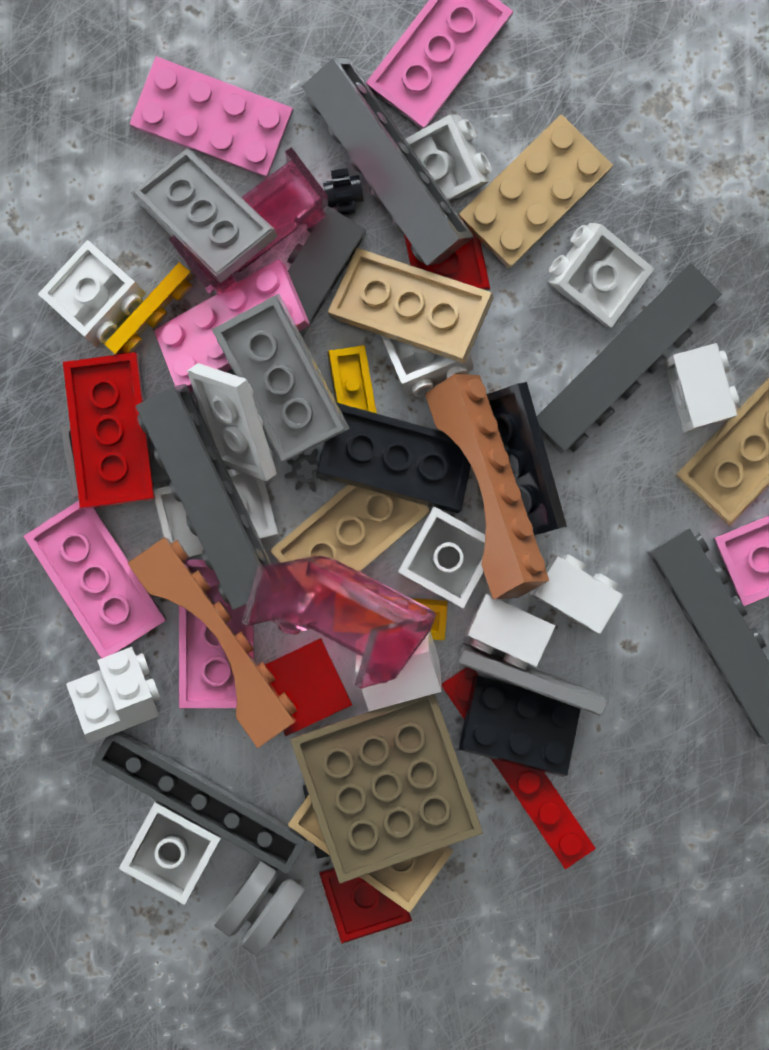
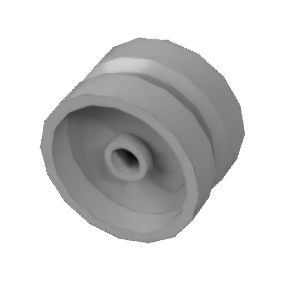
[214,860,305,957]

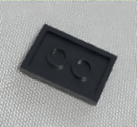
[458,676,581,777]

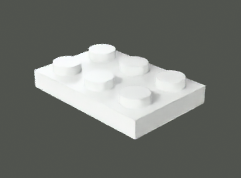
[187,363,277,481]
[154,469,279,557]

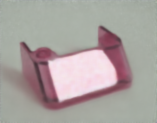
[169,147,328,296]
[242,556,436,689]

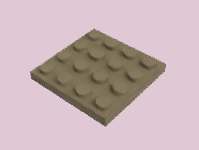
[290,694,483,883]

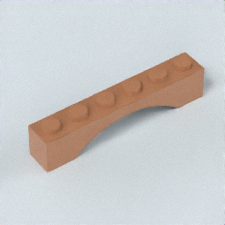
[425,374,549,600]
[127,537,297,748]

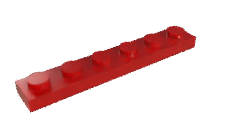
[441,667,596,870]

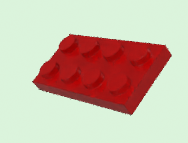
[63,352,156,510]

